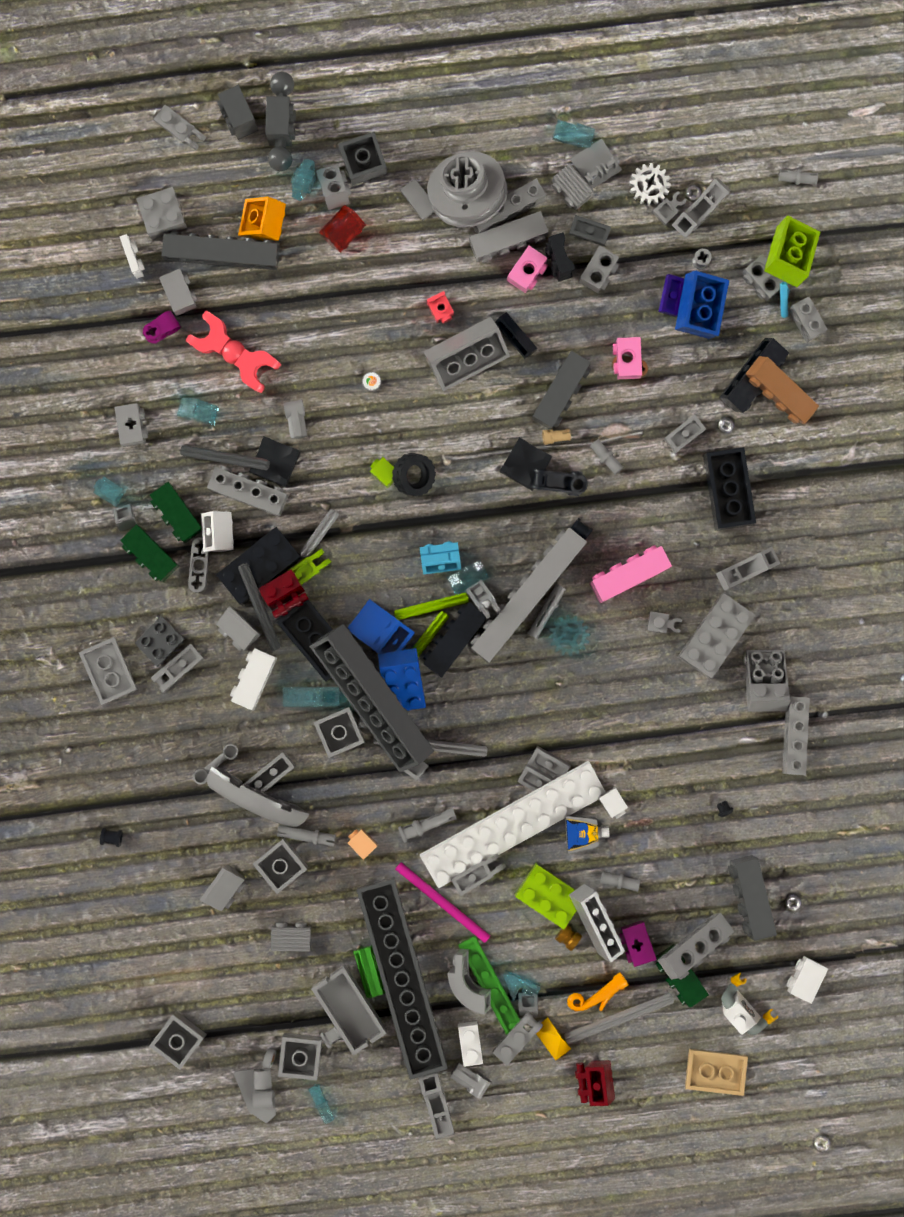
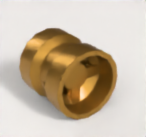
[555,925,582,951]

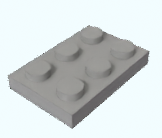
[78,637,138,705]

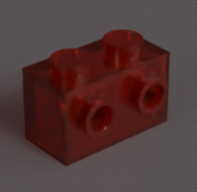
[319,205,366,253]

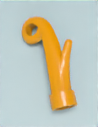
[567,972,629,1011]

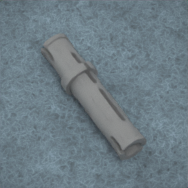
[527,584,566,639]
[277,824,336,847]

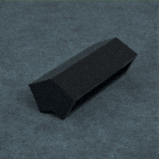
[495,312,537,359]

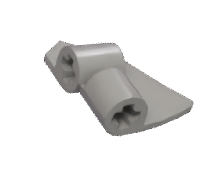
[233,1068,276,1124]

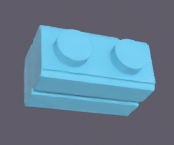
[420,541,461,575]

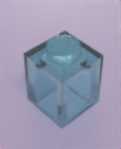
[93,477,126,507]

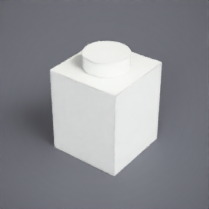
[599,787,628,819]

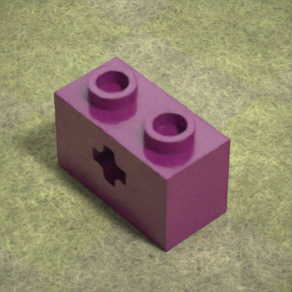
[619,920,657,967]

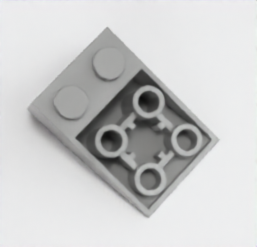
[746,650,790,712]

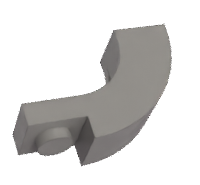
[672,177,731,238]
[716,547,781,591]
[448,949,491,1014]
[418,1072,455,1140]

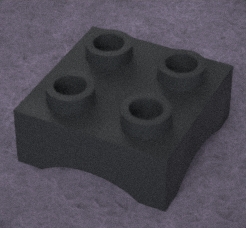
[545,232,575,282]
[249,436,300,487]
[500,437,553,491]

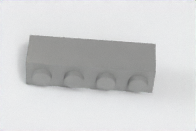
[469,211,549,263]

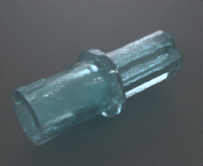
[308,1084,334,1124]

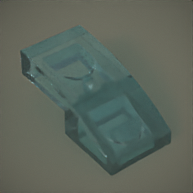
[552,120,595,148]

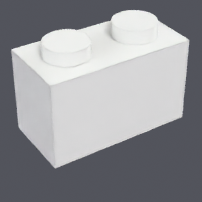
[201,511,234,552]
[787,956,828,1004]
[458,1021,483,1067]

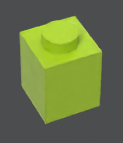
[370,457,394,488]

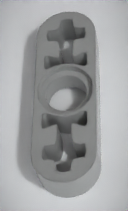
[188,537,210,593]

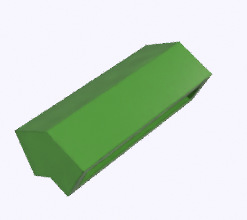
[353,945,385,998]

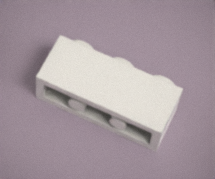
[230,648,277,710]

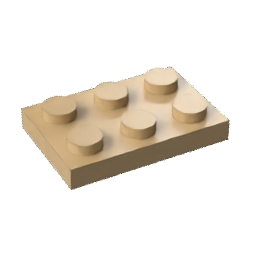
[685,1049,748,1096]

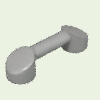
[193,743,238,785]

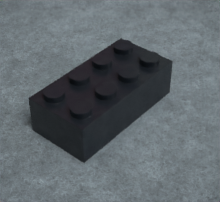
[703,447,756,531]
[216,527,302,606]
[277,599,333,682]

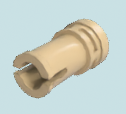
[542,428,571,445]

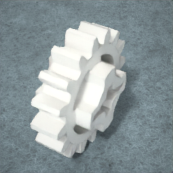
[629,163,671,206]

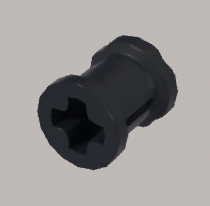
[571,518,594,540]
[100,828,123,847]

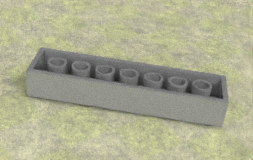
[470,527,587,663]

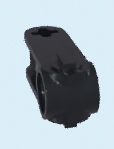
[531,468,588,497]

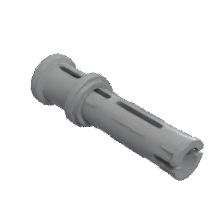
[398,808,457,843]

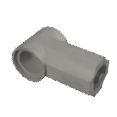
[284,399,307,439]
[450,1062,491,1099]

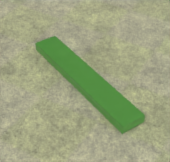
[458,935,525,1035]

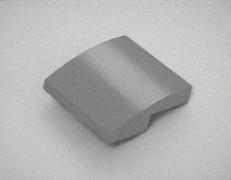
[517,746,571,791]

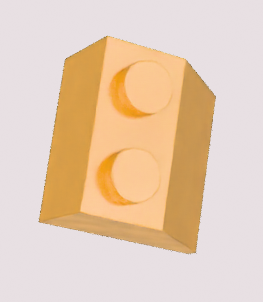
[238,196,286,241]

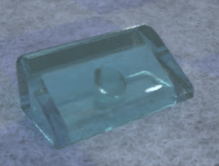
[446,560,489,595]

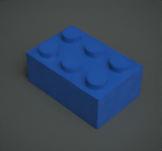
[675,271,729,339]
[378,648,426,711]

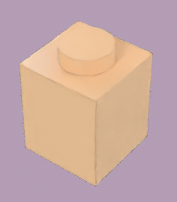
[348,828,378,860]

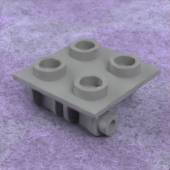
[570,139,622,189]

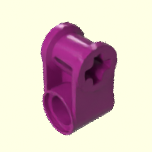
[143,311,181,344]

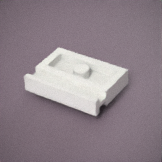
[120,234,145,278]

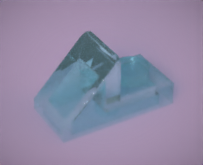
[503,970,541,1001]

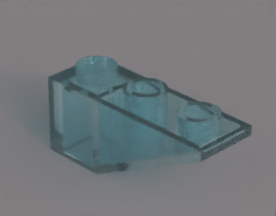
[283,687,341,707]

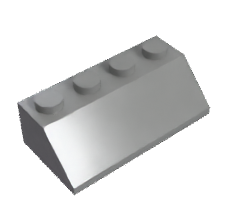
[423,317,510,391]

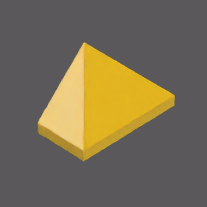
[536,1017,571,1060]

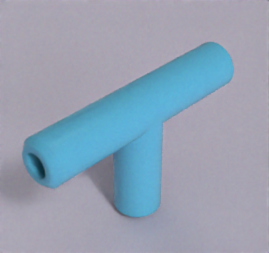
[780,282,790,318]

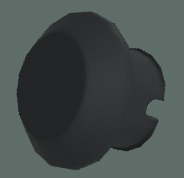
[717,801,734,817]

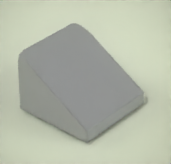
[112,503,137,531]
[518,993,538,1017]

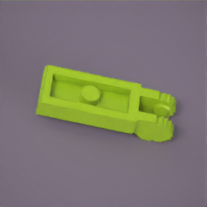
[285,549,331,585]

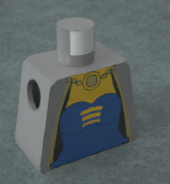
[565,815,609,853]

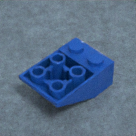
[348,599,415,654]

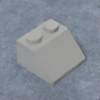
[216,606,262,651]
[200,864,246,911]

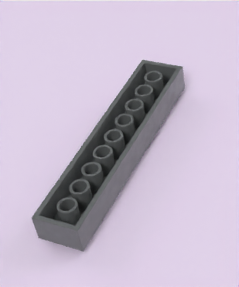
[357,877,448,1080]

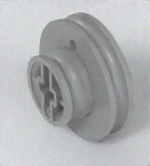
[427,151,507,227]

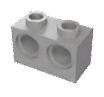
[316,164,351,210]
[579,245,620,293]
[742,254,787,302]
[788,296,828,343]

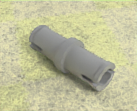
[778,169,818,185]
[590,439,624,475]
[600,871,640,892]

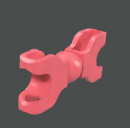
[186,311,281,393]

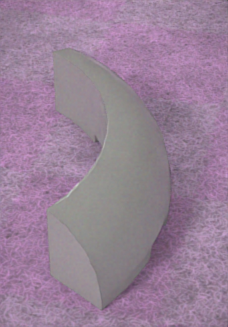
[207,766,309,827]

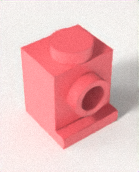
[427,291,454,324]

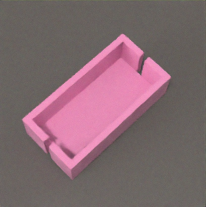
[590,545,672,603]

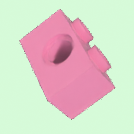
[507,245,548,293]
[613,337,642,380]

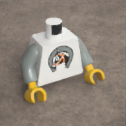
[721,973,778,1035]

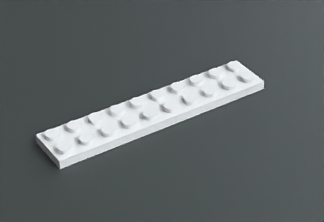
[419,761,606,888]

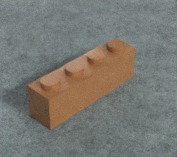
[746,356,819,424]

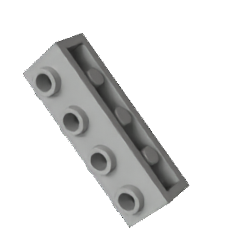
[207,466,288,517]
[569,884,625,963]

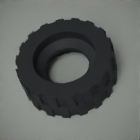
[392,453,436,497]

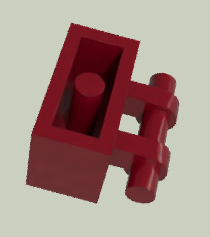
[258,569,309,618]
[575,1060,615,1106]

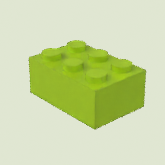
[764,215,820,287]
[515,863,577,930]

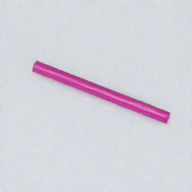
[395,862,491,943]

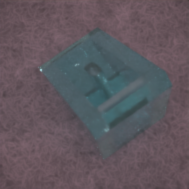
[177,397,219,425]

